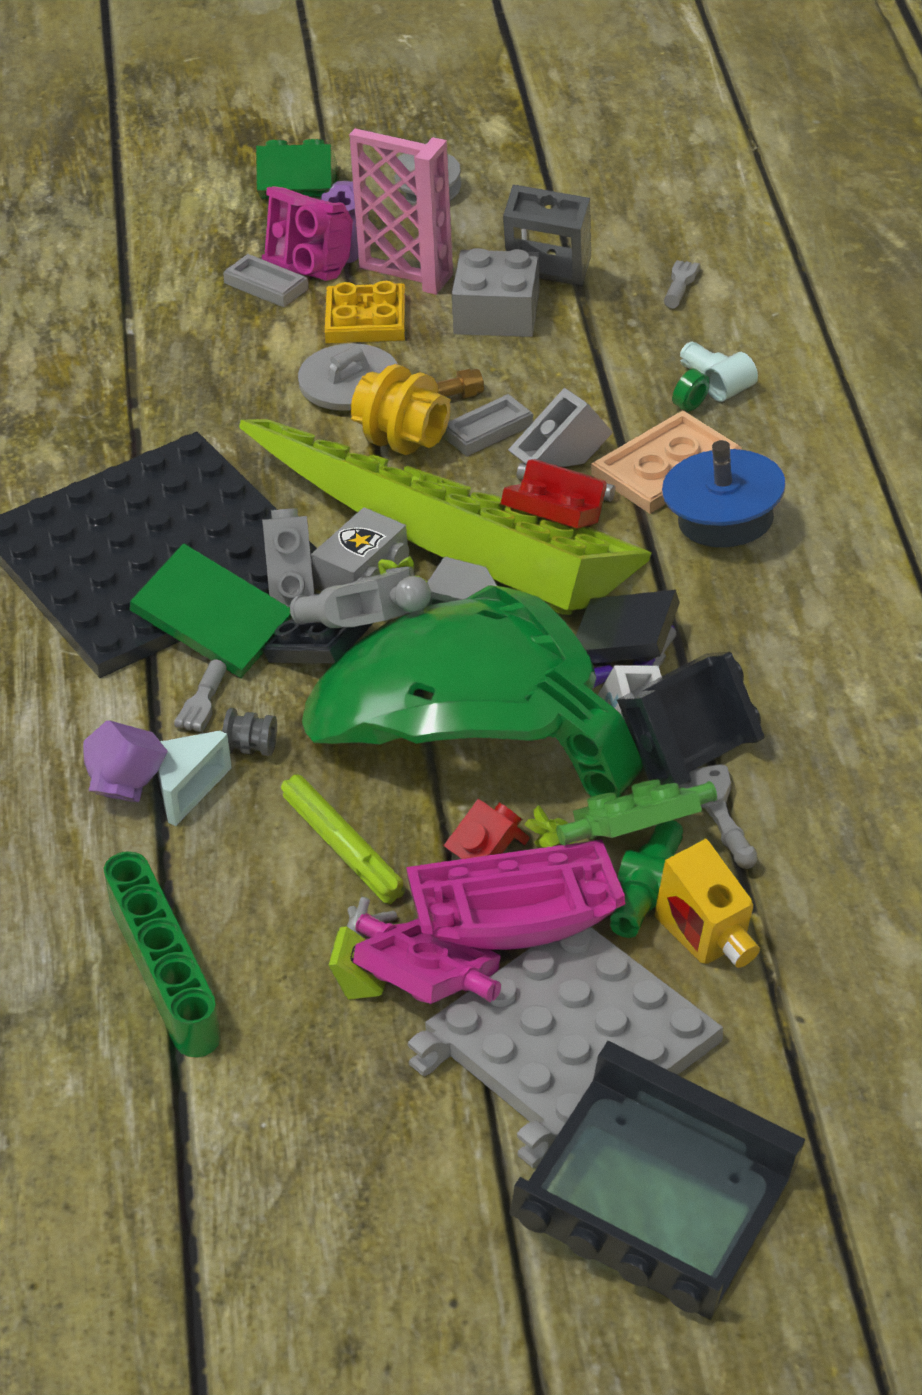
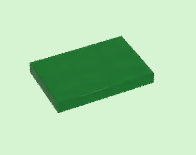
[130,543,292,678]

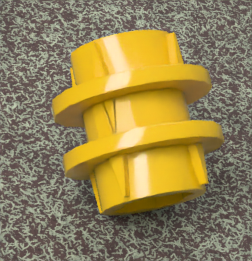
[351,364,451,455]

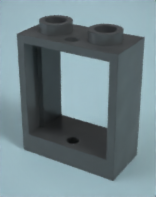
[503,184,592,286]

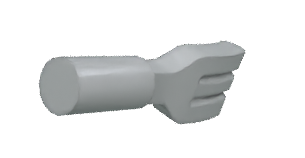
[664,260,700,308]
[174,660,227,732]

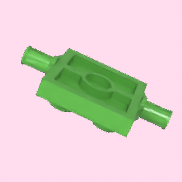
[556,780,717,846]

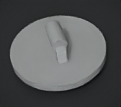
[298,344,398,410]

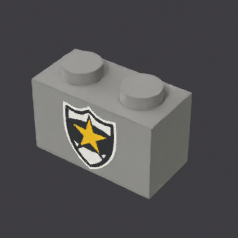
[311,507,409,591]

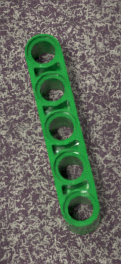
[103,851,221,1058]

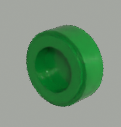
[672,368,710,412]

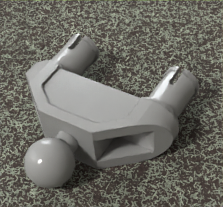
[290,567,431,628]

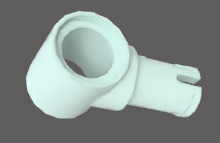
[680,342,758,402]

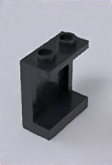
[617,652,765,786]

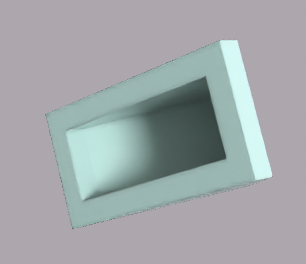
[157,731,232,826]

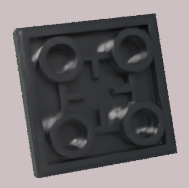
[576,589,680,666]
[263,594,373,663]

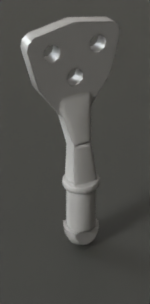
[679,764,758,869]

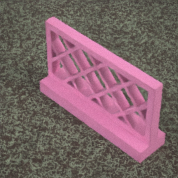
[349,129,453,295]

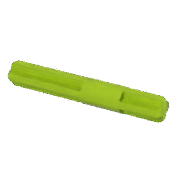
[281,774,405,904]

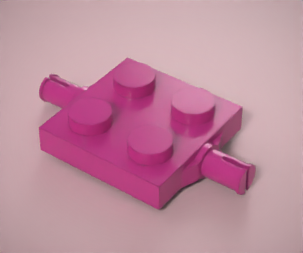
[353,913,501,1004]

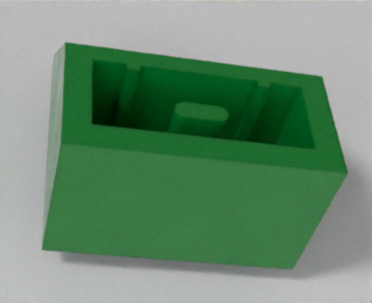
[256,139,337,199]

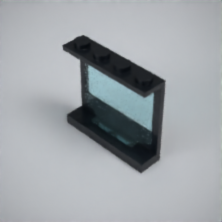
[509,1040,805,1320]

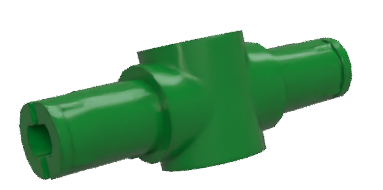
[610,820,684,938]

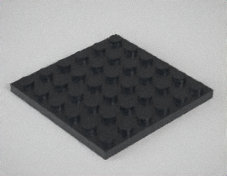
[0,431,317,678]

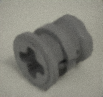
[222,708,277,756]

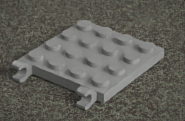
[408,927,723,1168]

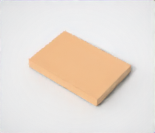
[591,410,742,514]

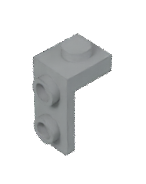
[262,508,314,607]

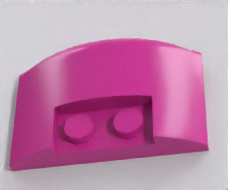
[406,840,625,950]

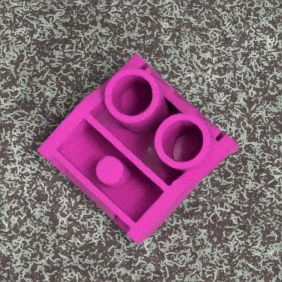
[261,186,353,281]

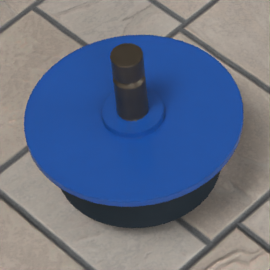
[662,440,785,547]

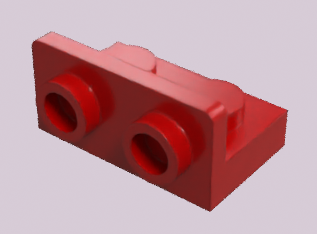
[500,459,607,529]

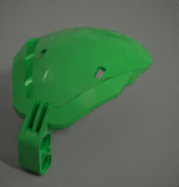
[302,585,643,798]

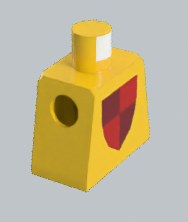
[654,839,760,968]

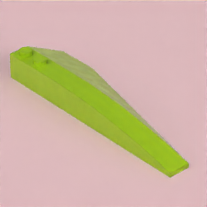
[239,419,652,615]

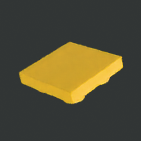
[325,281,405,343]

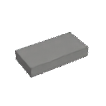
[223,254,308,307]
[442,394,533,457]

